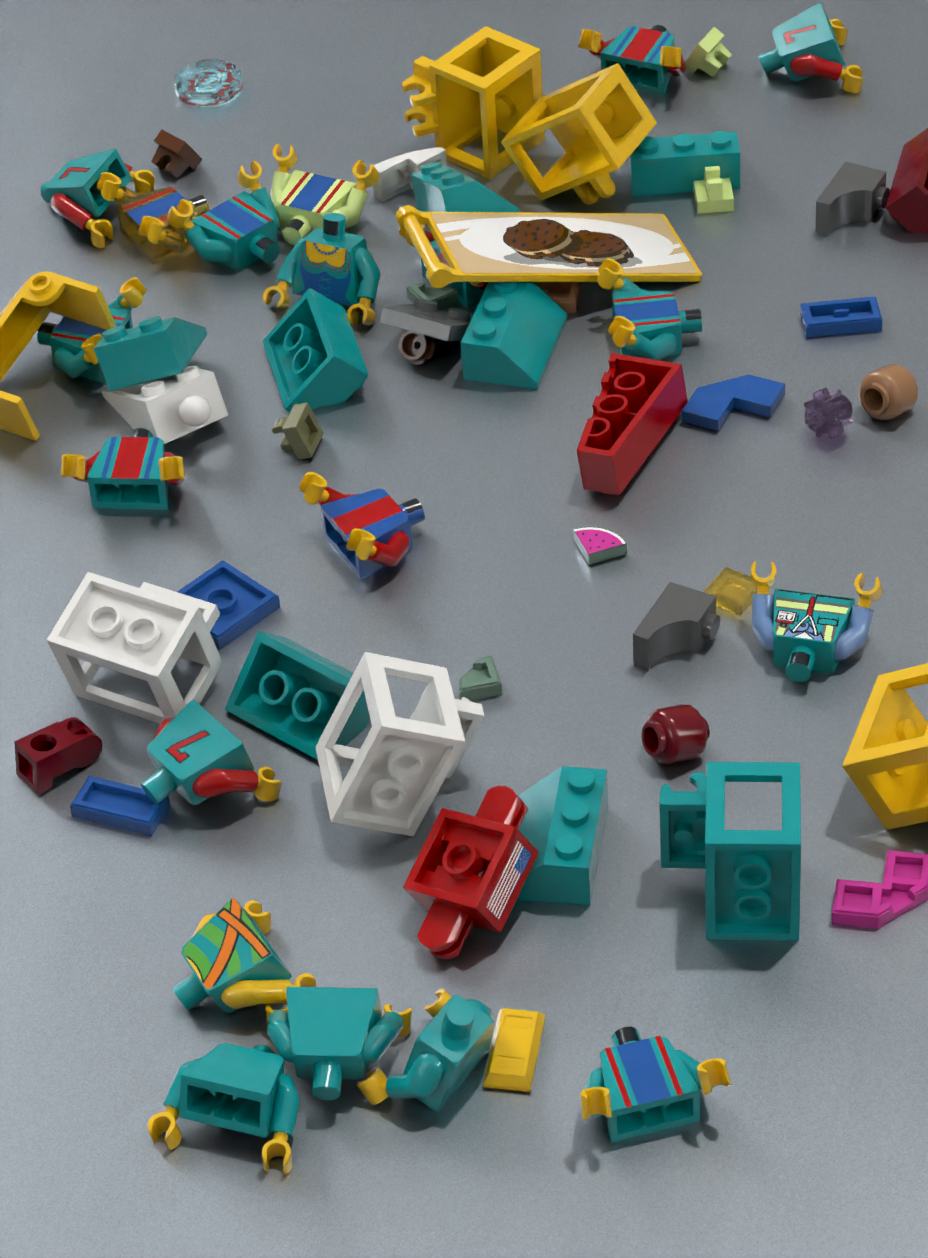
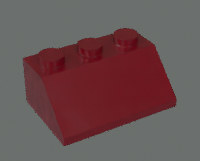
[885,128,928,234]

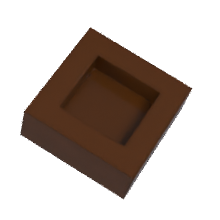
[151,129,202,178]

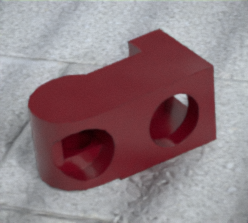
[14,717,103,795]

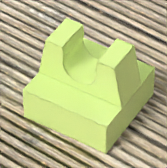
[685,27,732,77]
[694,166,734,214]

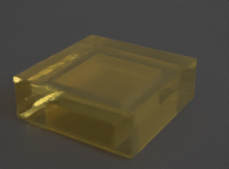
[704,567,757,616]

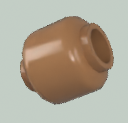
[859,364,918,421]

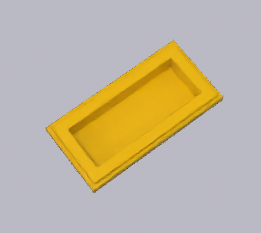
[483,1008,546,1092]

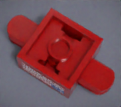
[403,786,539,960]

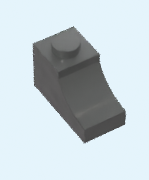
[815,162,890,235]
[633,582,720,670]

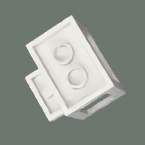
[46,572,223,724]
[315,652,484,836]

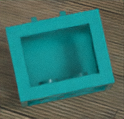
[659,762,801,940]

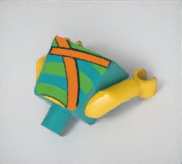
[172,897,316,1013]

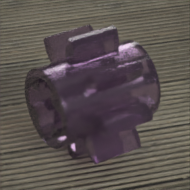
[804,388,853,439]

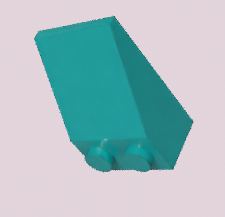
[93,316,207,391]

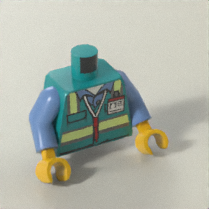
[751,561,883,682]

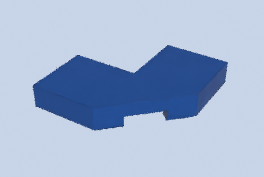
[682,374,785,431]

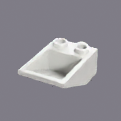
[101,365,228,444]

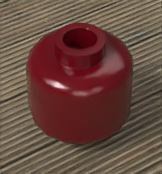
[641,704,710,765]

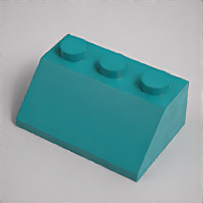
[627,131,740,196]
[410,162,519,212]
[461,282,568,389]
[262,288,369,412]
[224,631,370,760]
[517,766,608,906]

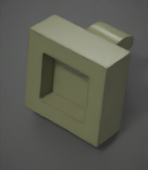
[272,402,324,460]

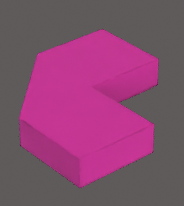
[832,850,928,928]

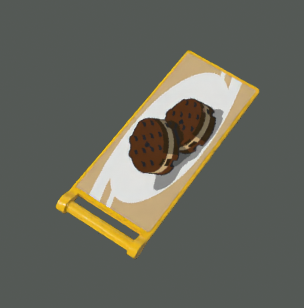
[396,205,702,288]

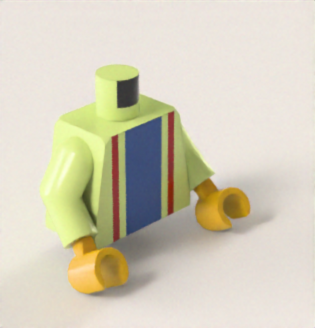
[270,143,379,245]

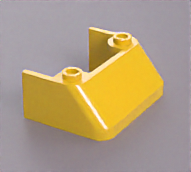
[0,271,116,441]

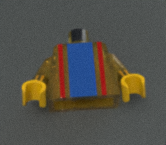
[97,172,210,265]

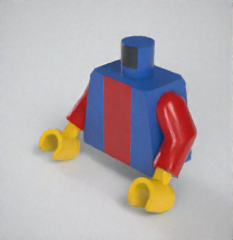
[299,472,425,579]

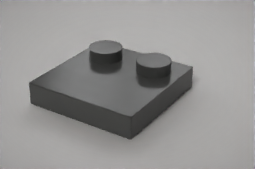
[380,299,471,341]

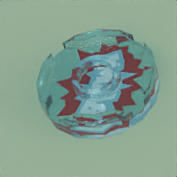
[174,59,244,108]

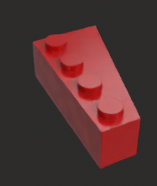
[576,353,688,495]

